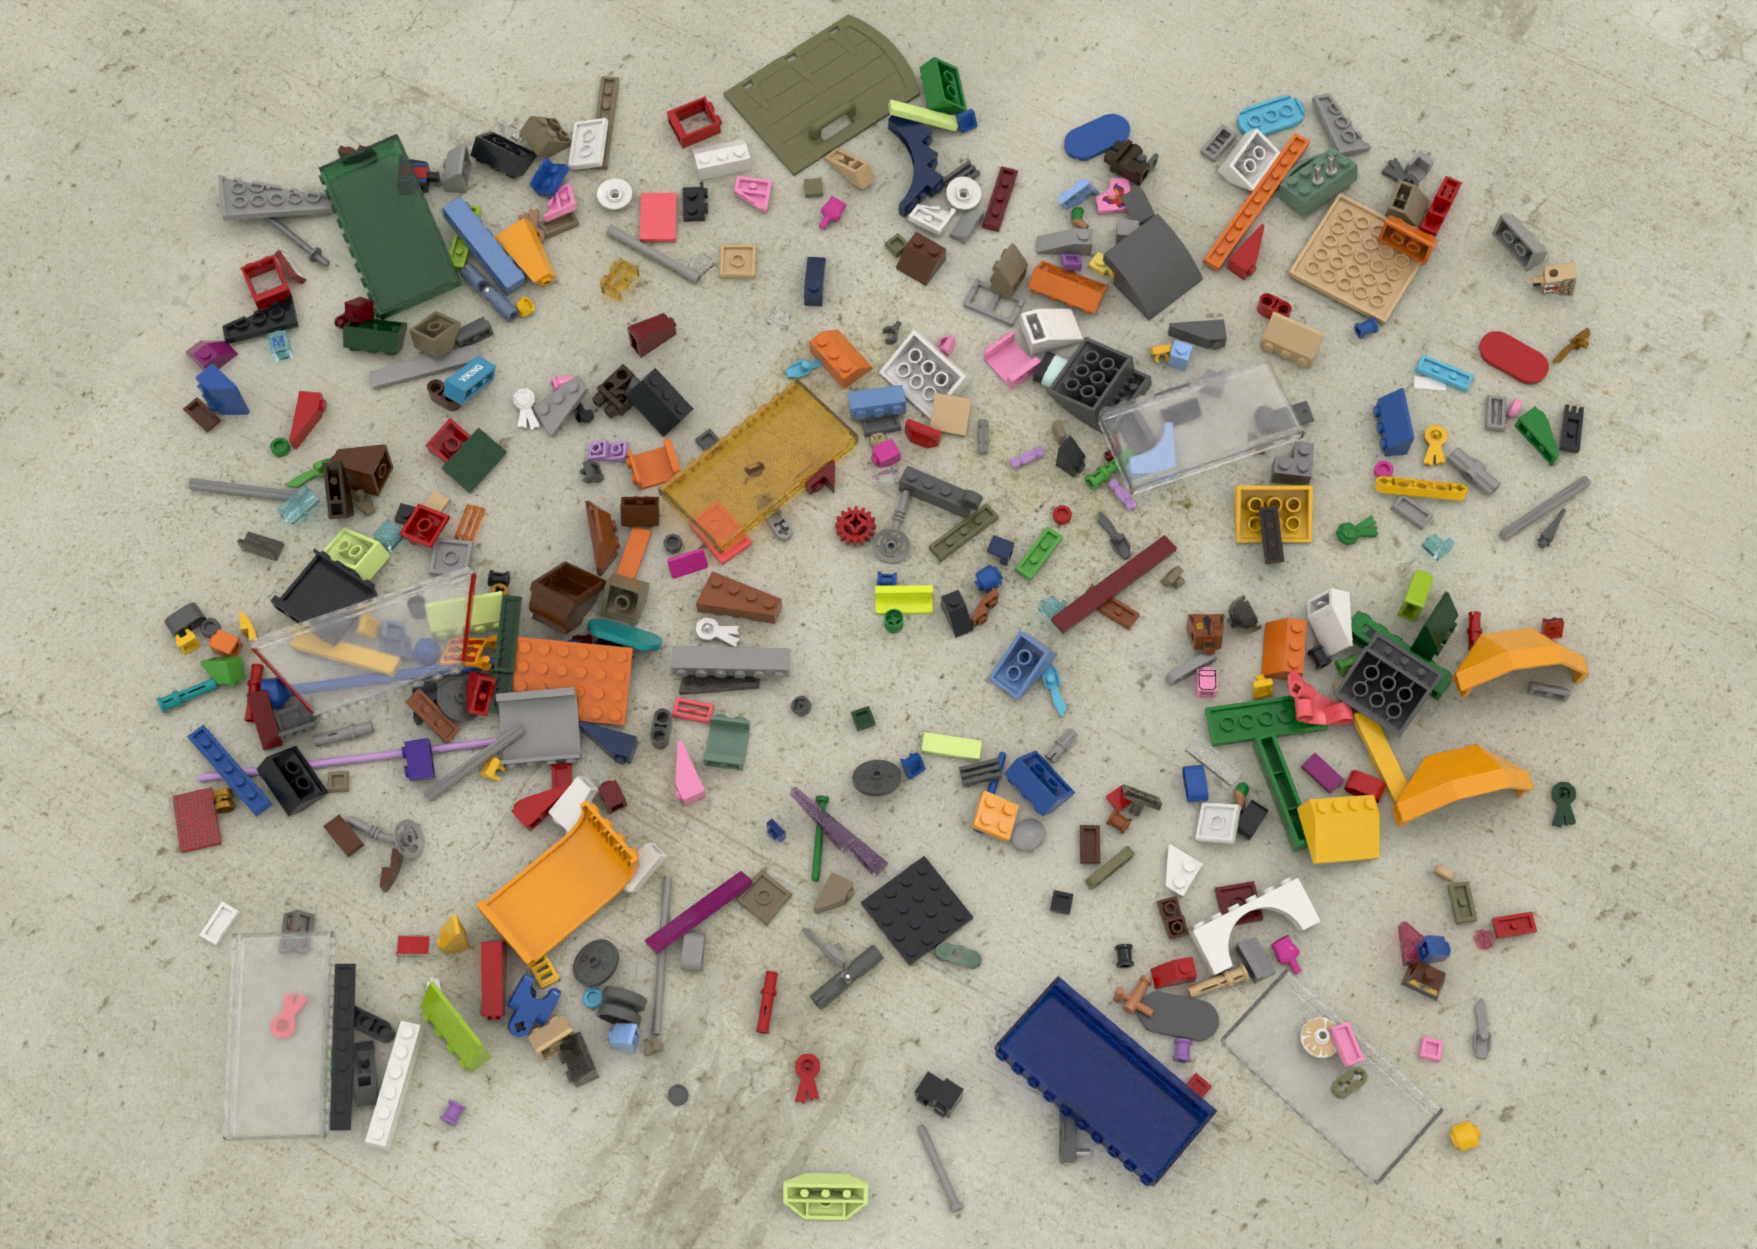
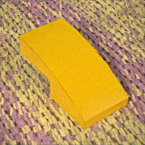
[239,611,262,653]

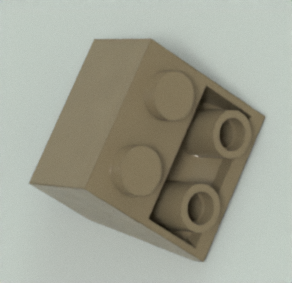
[520,116,572,157]
[1385,179,1429,229]
[990,243,1028,299]

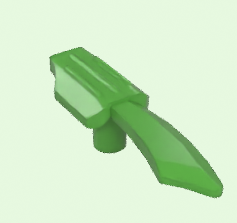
[287,458,330,488]

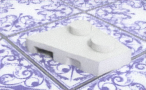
[1165,844,1203,898]

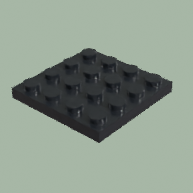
[861,856,973,967]

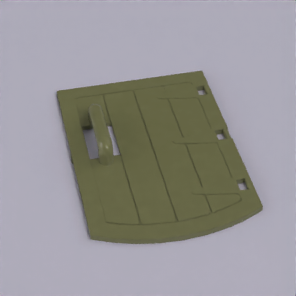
[723,14,920,176]

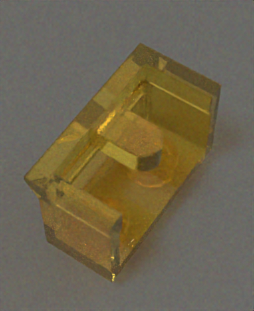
[600,258,640,302]

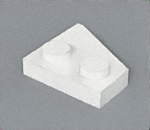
[908,204,956,236]

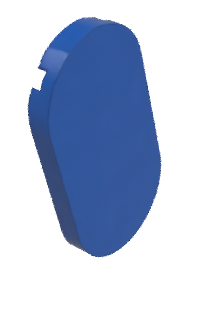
[1064,114,1130,161]

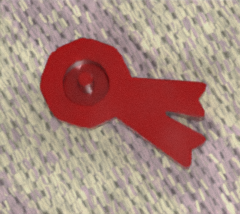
[795,1054,820,1104]

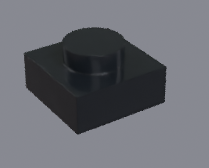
[394,503,416,525]
[1050,890,1074,915]

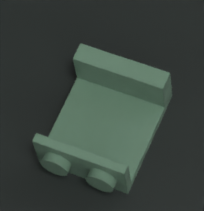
[703,714,750,771]

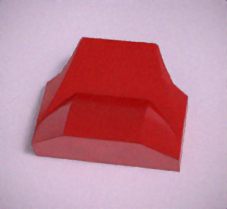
[904,418,942,449]

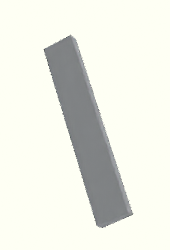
[369,343,480,390]

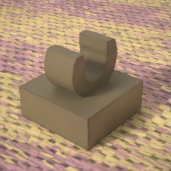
[1160,566,1185,589]

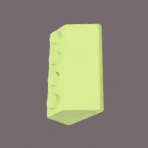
[425,591,503,640]

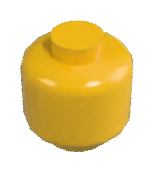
[1449,1120,1482,1151]

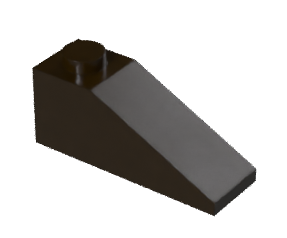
[323,461,354,519]

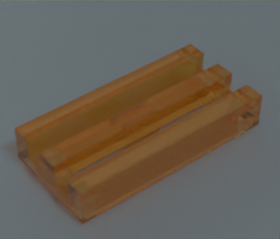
[454,504,486,543]

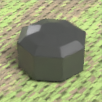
[663,534,683,554]

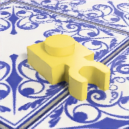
[1088,252,1115,280]

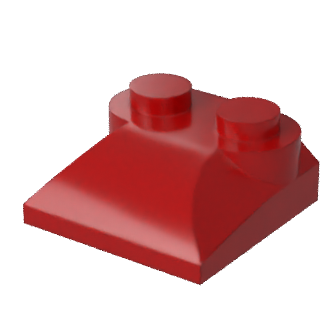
[425,418,470,464]
[399,503,451,548]

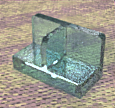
[277,485,320,525]

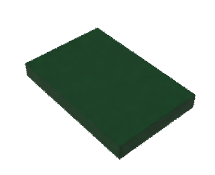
[442,427,507,493]

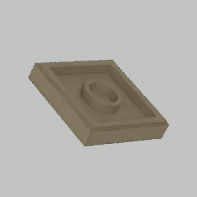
[736,870,792,926]

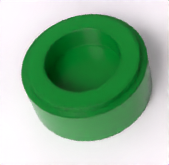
[270,438,290,457]

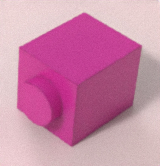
[871,438,901,470]

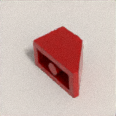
[466,671,497,717]
[1150,956,1197,989]

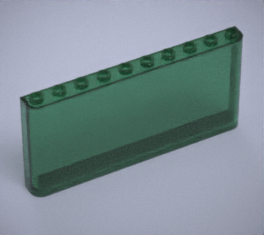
[318,134,462,320]

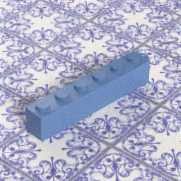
[442,197,525,296]

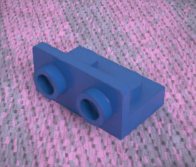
[530,158,570,196]

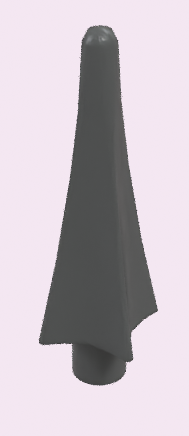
[1537,509,1566,549]

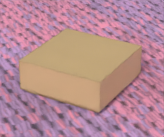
[424,490,450,513]

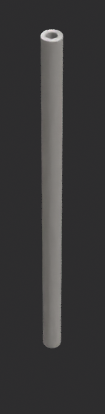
[652,876,672,1036]

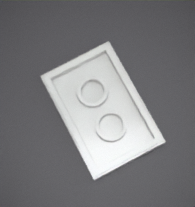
[568,118,609,171]

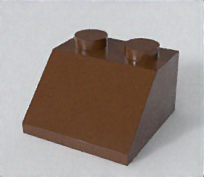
[896,232,946,286]

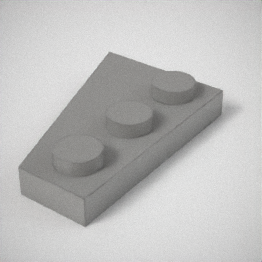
[534,375,588,438]

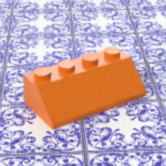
[1028,260,1109,314]

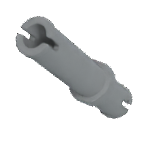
[313,720,374,747]

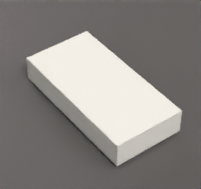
[199,902,240,947]

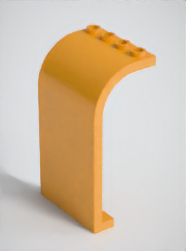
[476,800,640,969]

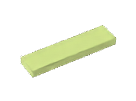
[888,99,958,131]

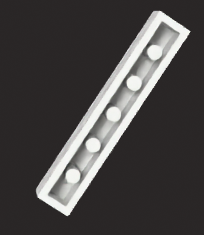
[365,1021,425,1151]

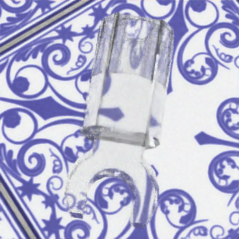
[494,120,524,144]

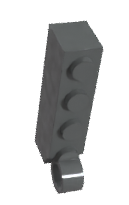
[899,466,983,519]

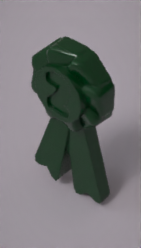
[1551,782,1576,828]

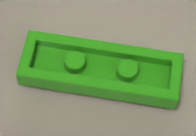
[1015,526,1063,581]

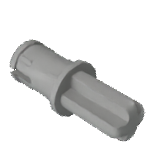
[1045,728,1078,764]

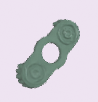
[934,943,982,969]

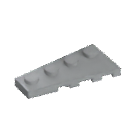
[1312,93,1371,156]

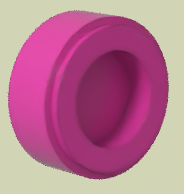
[1373,461,1393,478]

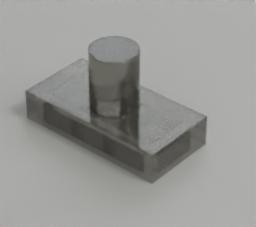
[1121,784,1163,817]

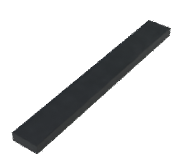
[330,964,356,1131]

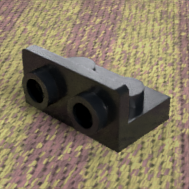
[683,181,708,222]

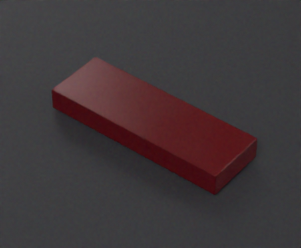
[247,689,283,750]

